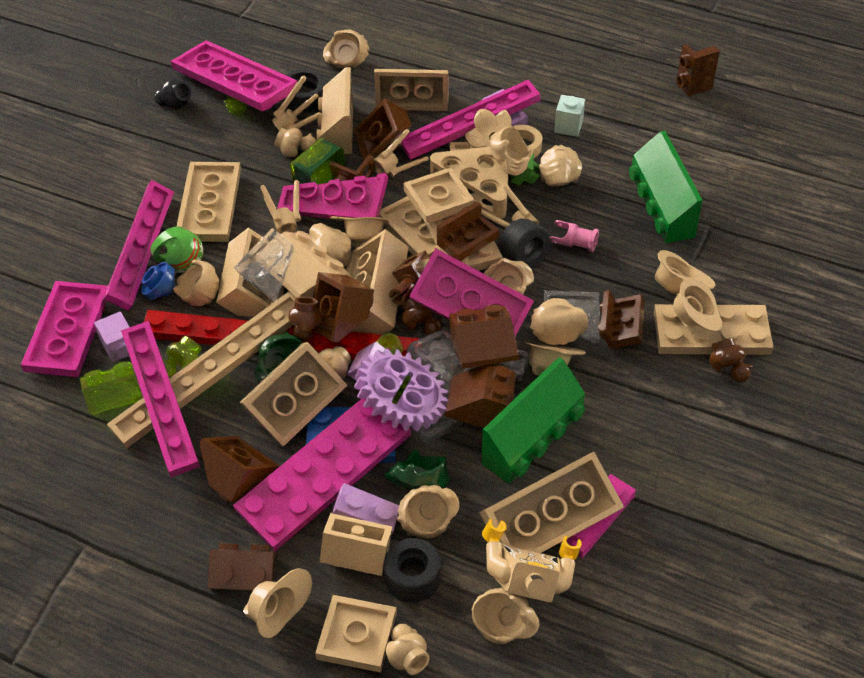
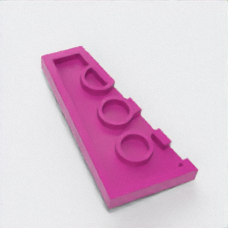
[277,173,388,219]

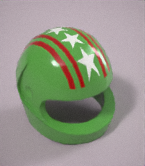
[150,227,204,274]

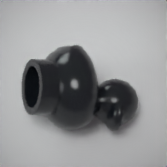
[154,78,191,107]

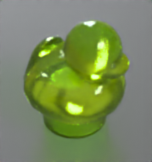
[163,336,202,378]

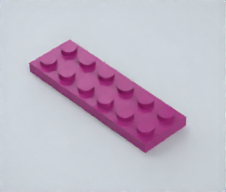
[171,40,297,111]
[233,399,411,552]

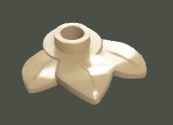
[465,109,512,148]

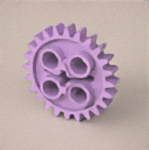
[354,349,448,431]

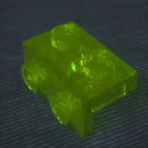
[80,362,143,415]

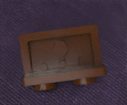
[676,44,720,96]
[437,202,499,261]
[598,290,645,349]
[207,543,278,590]

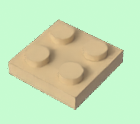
[404,167,474,224]
[315,595,397,673]

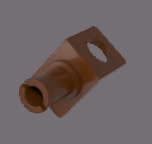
[329,155,376,181]
[389,250,428,305]

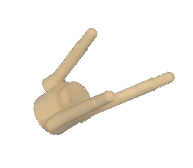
[272,76,321,130]
[374,129,429,177]
[260,180,301,234]
[481,185,539,228]

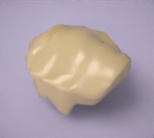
[323,29,370,69]
[490,126,534,176]
[539,145,582,187]
[309,223,351,268]
[484,258,534,295]
[173,260,219,306]
[530,298,588,346]
[396,485,459,539]
[472,587,539,644]

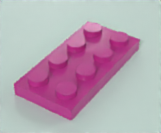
[409,248,534,337]
[21,281,108,377]

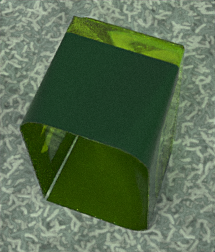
[290,138,346,184]

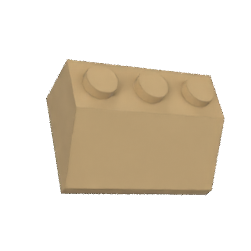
[317,67,353,154]
[374,69,449,111]
[216,228,284,316]
[252,231,351,298]
[239,342,347,446]

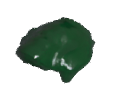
[254,332,302,383]
[385,449,450,490]

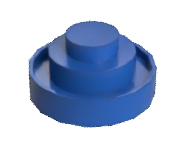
[141,262,175,300]

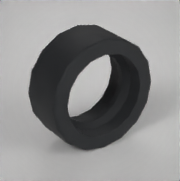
[282,69,325,112]

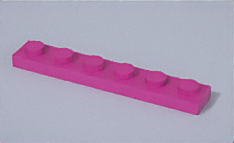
[400,80,541,160]
[103,180,174,311]
[121,321,200,478]

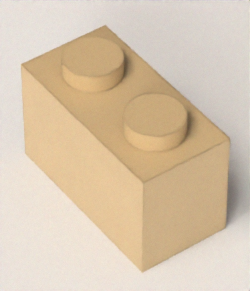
[320,513,392,576]

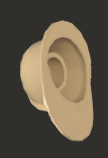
[330,216,390,248]
[655,250,715,295]
[673,278,722,332]
[525,342,586,376]
[243,568,312,638]

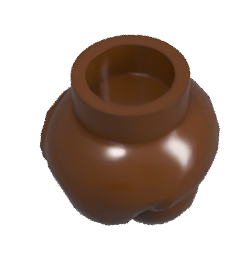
[288,297,323,341]
[401,299,443,337]
[709,337,753,382]

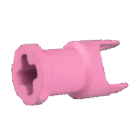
[550,220,599,253]

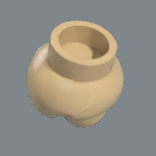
[274,128,317,158]
[319,346,351,379]
[386,624,430,675]

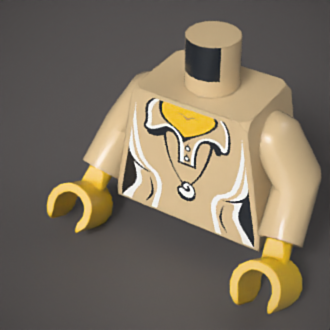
[482,519,582,602]

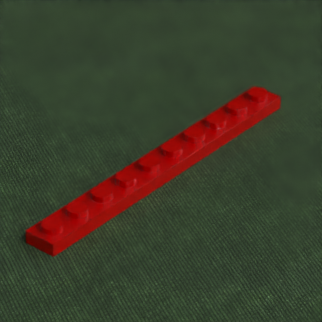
[143,310,420,360]

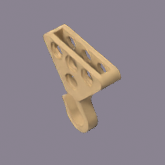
[430,125,542,219]

